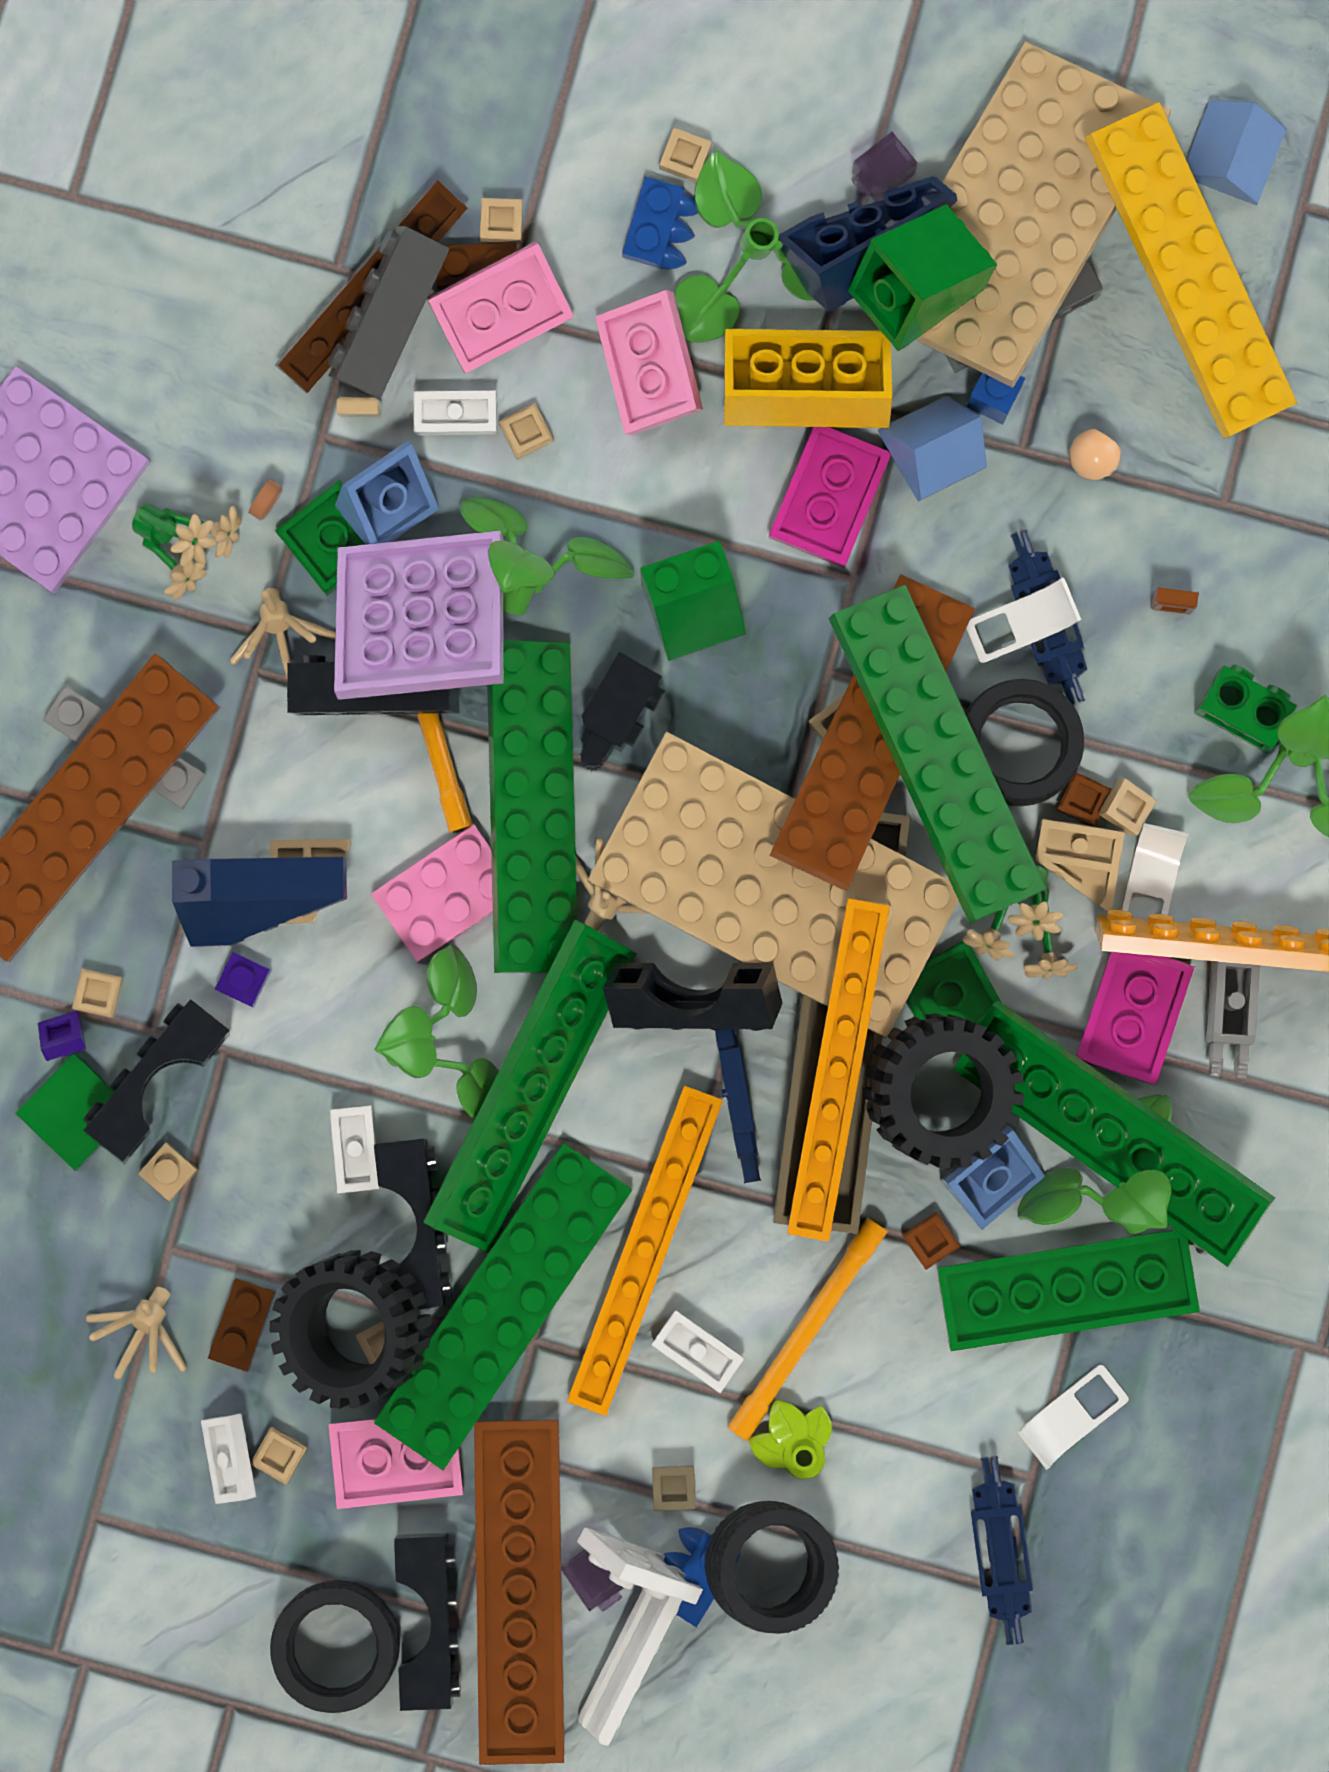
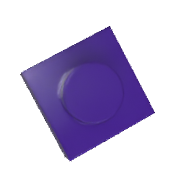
[214,952,272,1008]
[37,1010,86,1061]

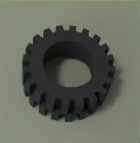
[863,1013,1024,1169]
[269,1250,431,1409]

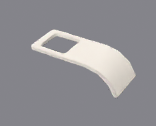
[966,578,1081,663]
[1122,823,1189,915]
[1018,1365,1129,1470]

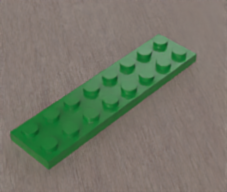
[829,585,1046,924]
[487,640,577,973]
[423,920,637,1252]
[953,1001,1276,1267]
[374,1143,633,1471]

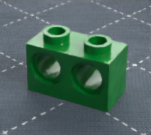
[1194,664,1297,753]

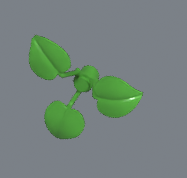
[674,151,815,343]
[459,497,634,615]
[1187,695,1329,837]
[374,944,499,1120]
[1018,1094,1172,1234]

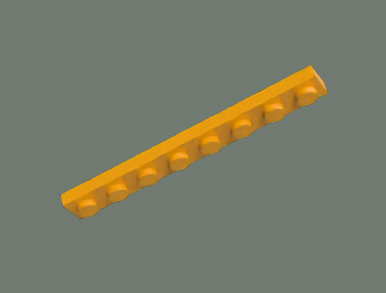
[787,898,890,1242]
[567,1085,723,1416]

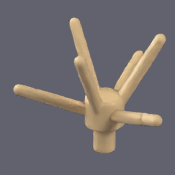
[230,588,336,678]
[576,838,649,931]
[86,1287,187,1380]

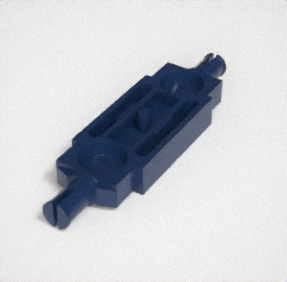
[1008,530,1088,705]
[715,1029,761,1184]
[971,1456,1034,1645]

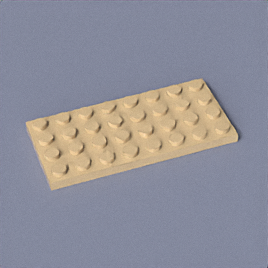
[867,41,1171,388]
[588,732,959,1038]

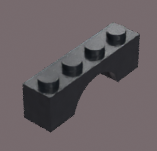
[603,963,783,1031]
[83,999,230,1165]
[374,1138,452,1309]
[394,1533,461,1711]

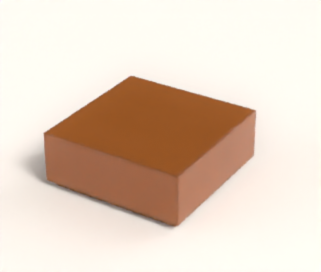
[1151,587,1199,615]
[1056,772,1112,827]
[902,1212,960,1270]

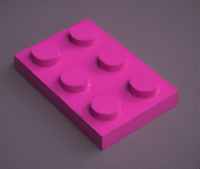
[768,427,891,568]
[1076,951,1195,1086]

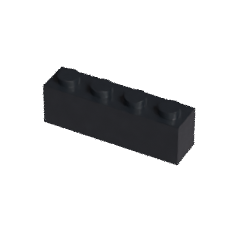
[287,655,459,716]

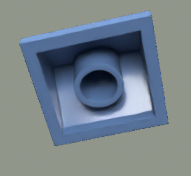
[1186,100,1286,206]
[878,396,987,502]
[335,441,439,545]
[940,1126,1046,1230]

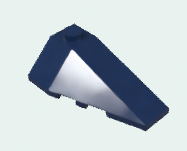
[778,176,958,312]
[172,857,347,947]

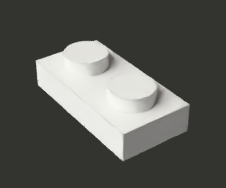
[414,391,497,435]
[329,1106,381,1193]
[651,1310,744,1393]
[201,1413,256,1504]

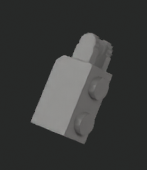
[1206,961,1260,1079]

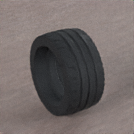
[965,679,1084,806]
[704,1501,839,1634]
[270,1580,400,1713]

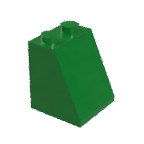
[848,204,998,351]
[640,540,746,661]

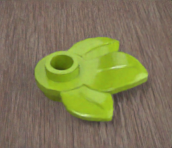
[749,1400,832,1479]

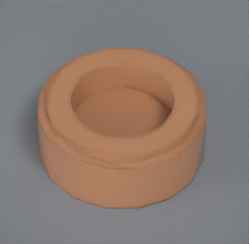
[248,478,283,521]

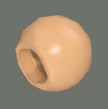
[1069,429,1121,480]

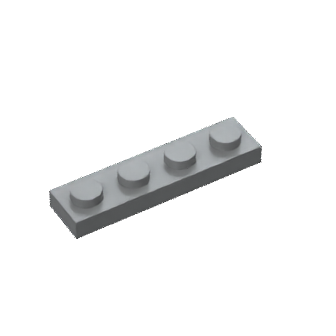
[43,686,206,810]

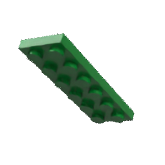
[936,1230,1200,1352]

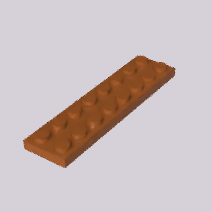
[769,574,975,891]
[0,653,221,962]
[474,1419,565,1765]

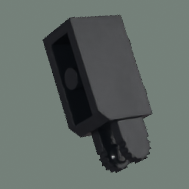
[580,651,666,772]

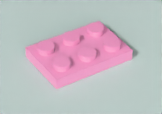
[427,241,574,374]
[595,290,703,435]
[371,825,493,963]
[328,1418,464,1509]

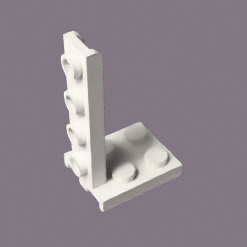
[577,1527,703,1746]

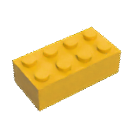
[724,329,892,428]

